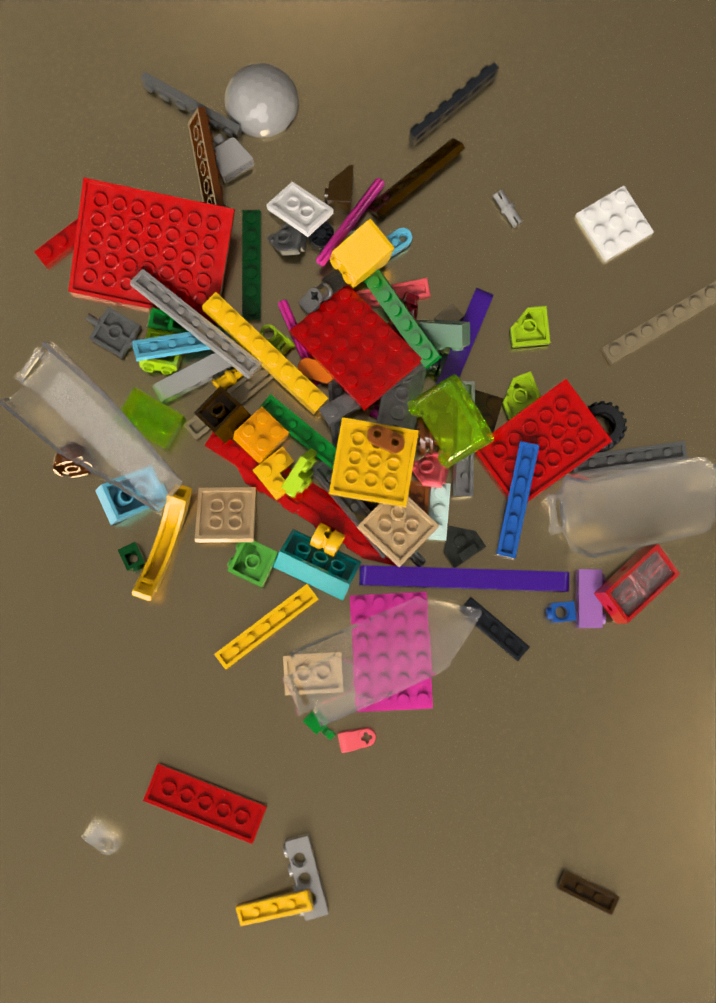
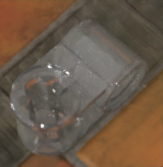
[81,819,121,855]

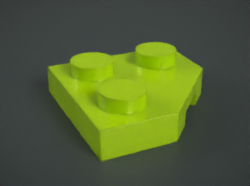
[510,306,550,348]
[502,371,541,420]

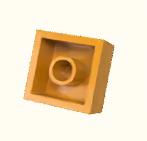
[233,407,289,464]

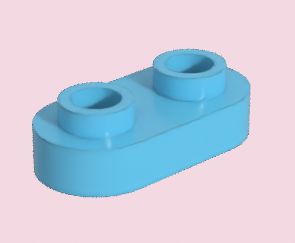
[386,228,412,258]

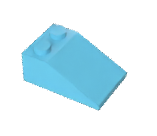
[95,465,167,525]

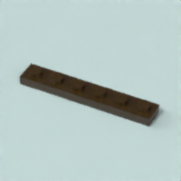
[368,138,465,217]

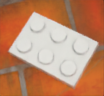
[266,182,334,237]

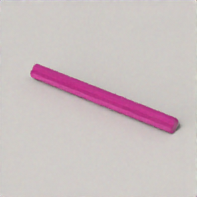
[316,178,384,266]

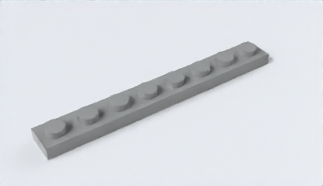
[130,269,262,379]

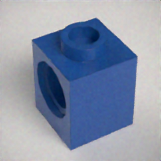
[546,601,576,623]

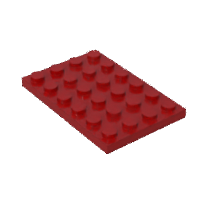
[289,284,422,411]
[474,379,612,501]

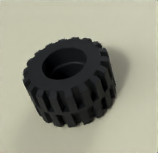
[587,401,627,451]

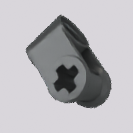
[298,282,333,315]

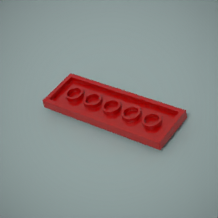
[143,763,267,844]

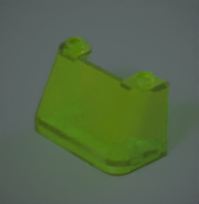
[407,374,494,469]

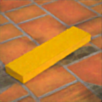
[235,889,314,926]

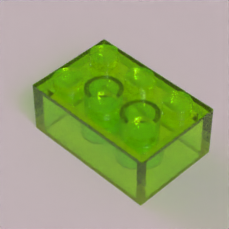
[114,387,187,451]

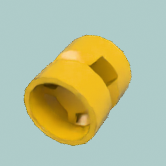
[310,523,345,557]

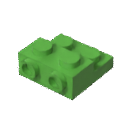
[227,541,279,588]

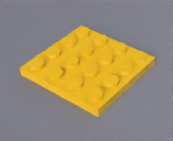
[329,417,419,508]

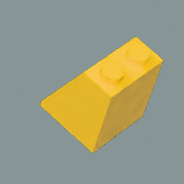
[330,219,395,288]

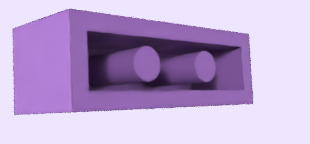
[576,569,606,628]

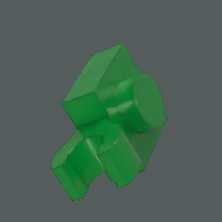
[303,707,336,740]

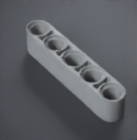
[152,353,234,404]

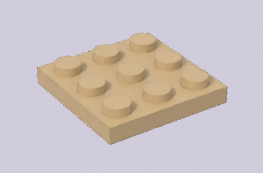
[195,487,257,542]
[357,497,439,568]

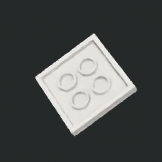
[576,186,654,262]

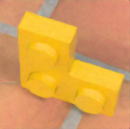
[253,446,295,500]

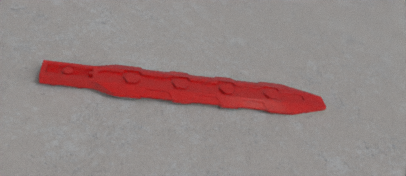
[204,432,397,566]

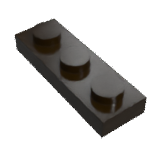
[557,870,620,915]

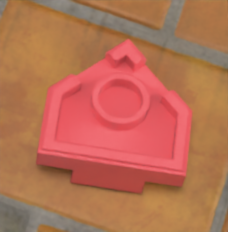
[412,451,450,488]

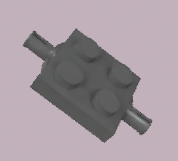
[85,307,142,359]

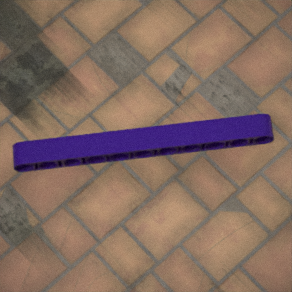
[359,565,570,592]

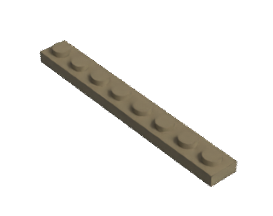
[600,281,716,365]

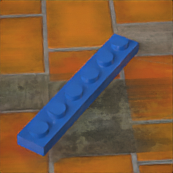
[497,441,540,558]

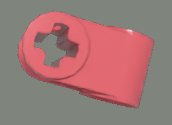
[337,728,376,753]

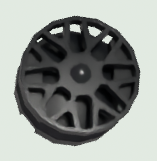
[309,222,334,251]
[426,350,449,379]

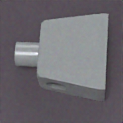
[213,134,254,183]

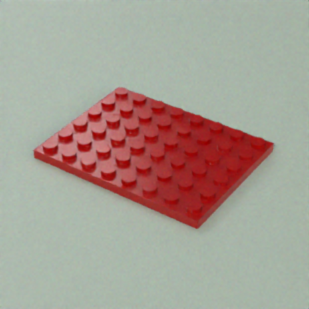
[68,177,235,323]

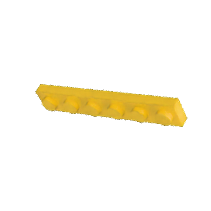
[214,584,319,670]

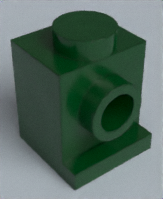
[118,542,146,573]

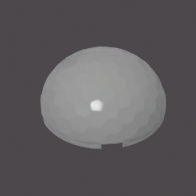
[224,63,299,138]

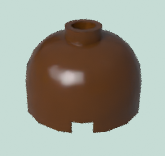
[53,443,92,478]

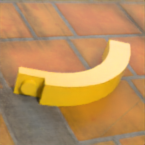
[132,482,192,601]

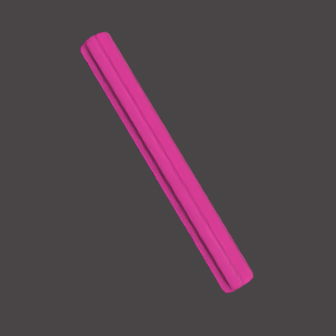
[278,299,322,387]

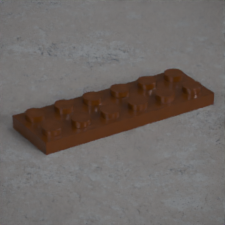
[188,107,226,206]

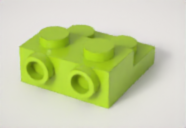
[139,328,181,376]
[282,448,318,497]

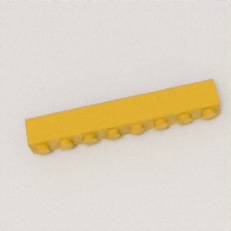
[202,292,328,415]

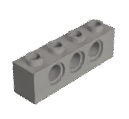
[282,833,329,921]

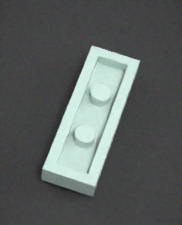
[427,483,451,541]

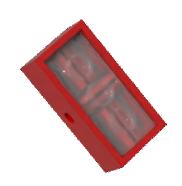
[594,543,680,624]

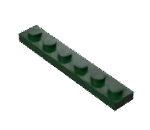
[242,210,261,322]

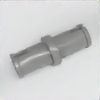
[493,189,523,228]

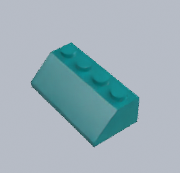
[273,529,362,600]

